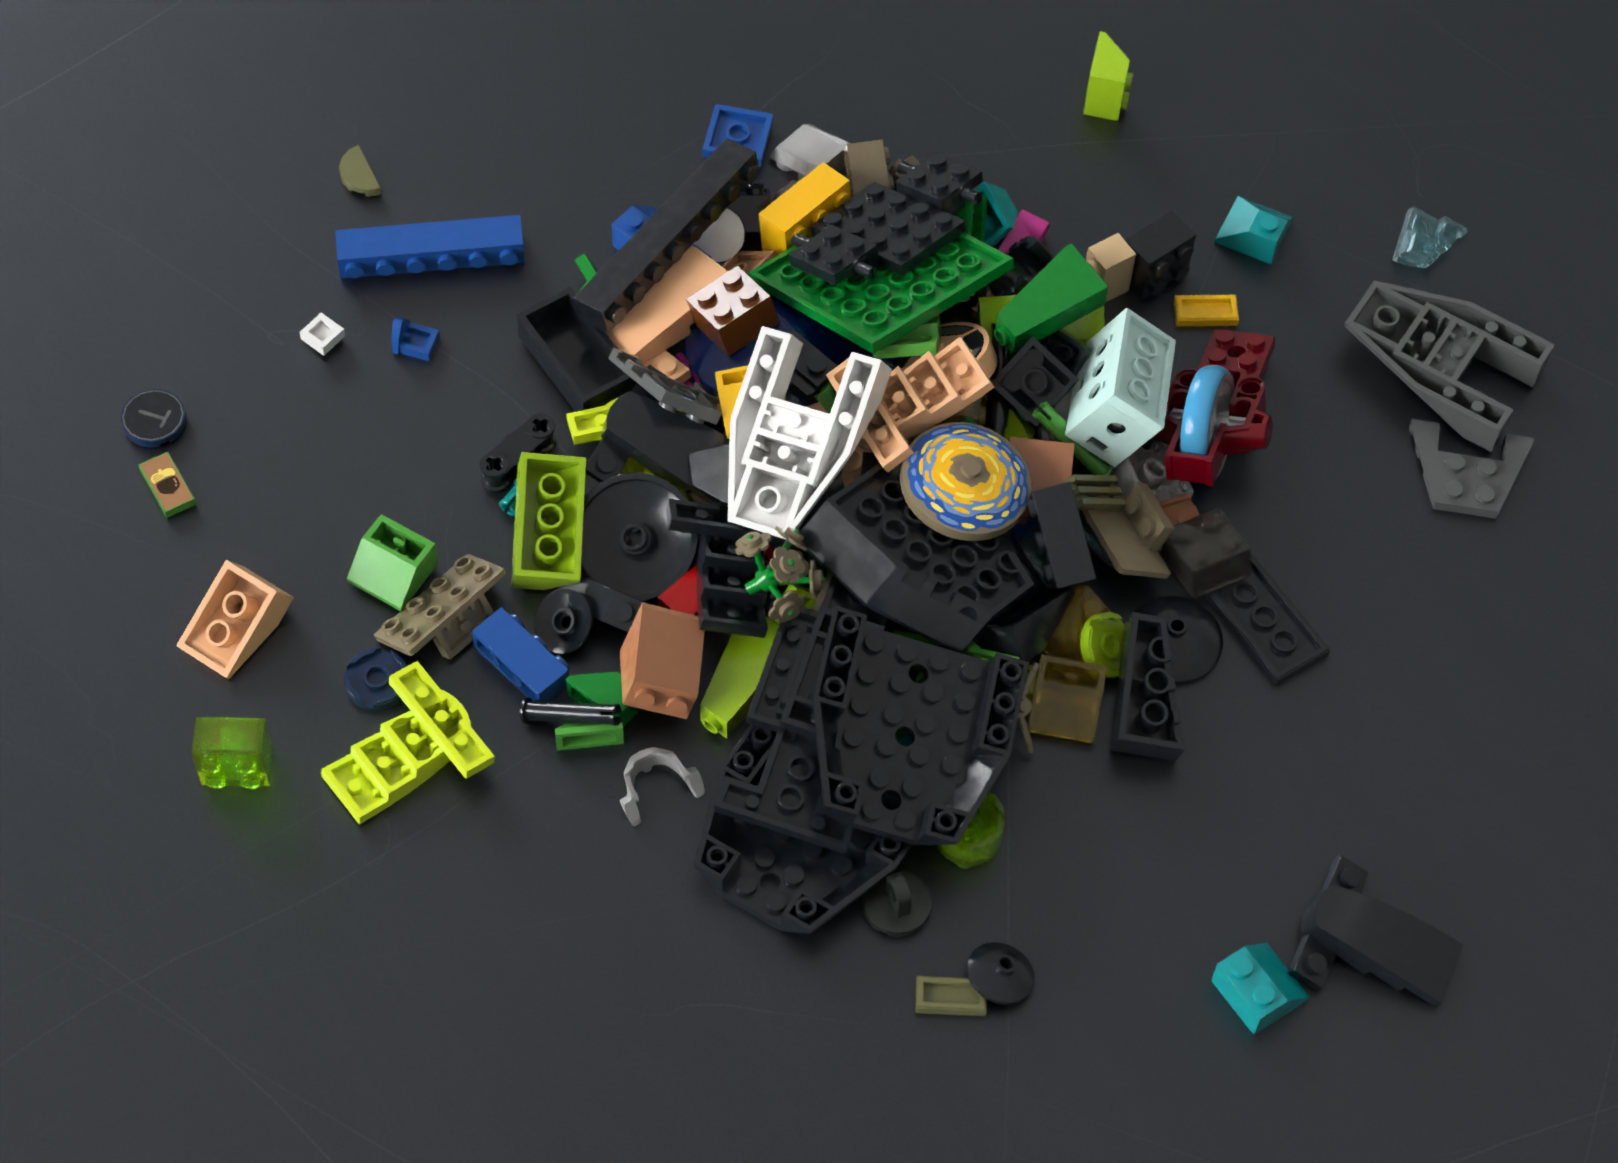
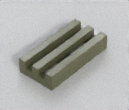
[1065,474,1127,510]

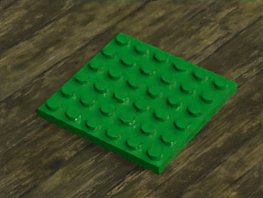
[748,232,1014,354]

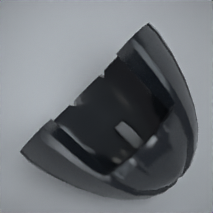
[991,236,1054,296]

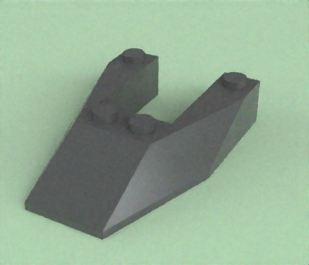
[1344,280,1555,452]

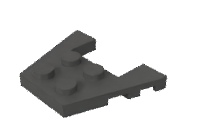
[608,347,722,425]
[1409,419,1534,519]

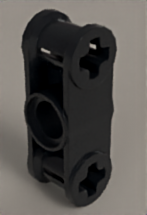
[480,413,556,493]

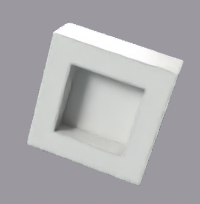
[300,313,345,355]

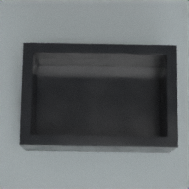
[1026,482,1096,589]

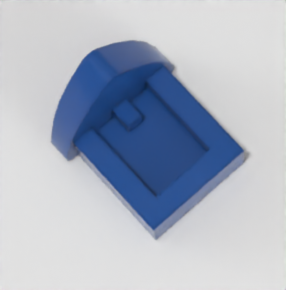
[391,317,440,361]

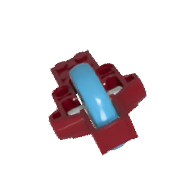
[1154,329,1275,486]

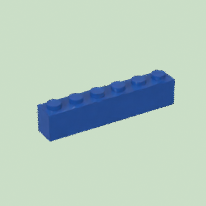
[335,215,525,278]

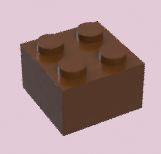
[686,266,780,357]

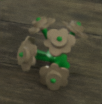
[735,526,825,623]

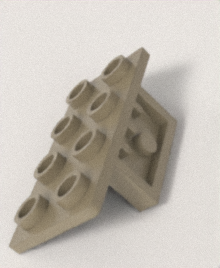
[1080,482,1175,579]
[374,554,506,660]

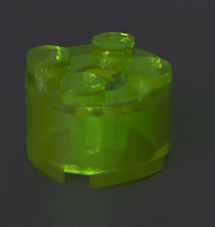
[937,792,1005,869]

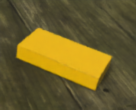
[1174,295,1239,327]

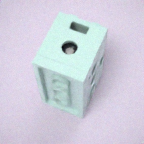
[1065,308,1176,467]

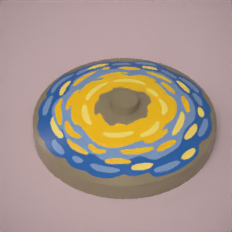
[900,422,1032,541]

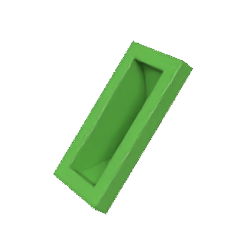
[555,722,624,751]

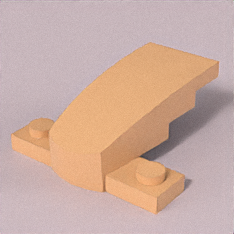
[605,245,728,383]
[826,337,995,472]

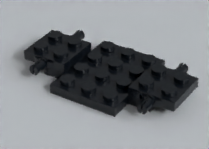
[789,153,983,285]

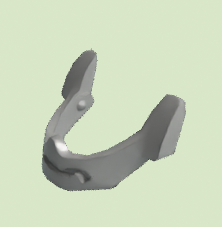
[620,747,705,826]

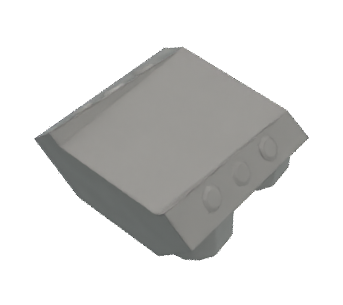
[769,124,851,182]
[1110,442,1193,502]

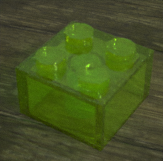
[191,717,274,789]

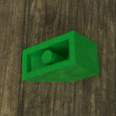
[566,671,640,727]

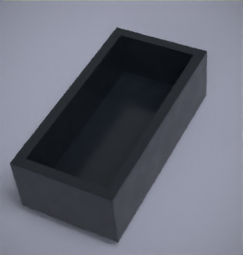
[517,287,637,412]

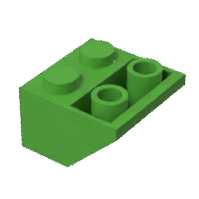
[347,514,439,611]

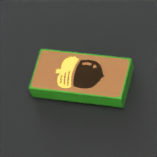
[138,452,196,518]

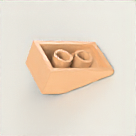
[176,560,294,679]

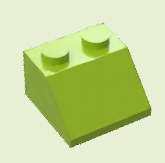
[1083,31,1133,121]

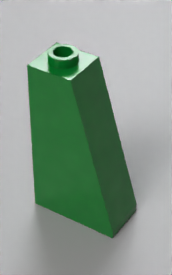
[994,243,1108,355]

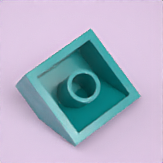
[1211,943,1310,1035]

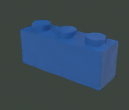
[472,607,570,702]

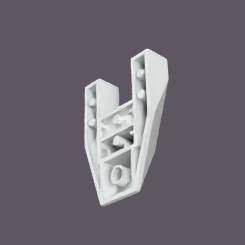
[728,326,892,540]

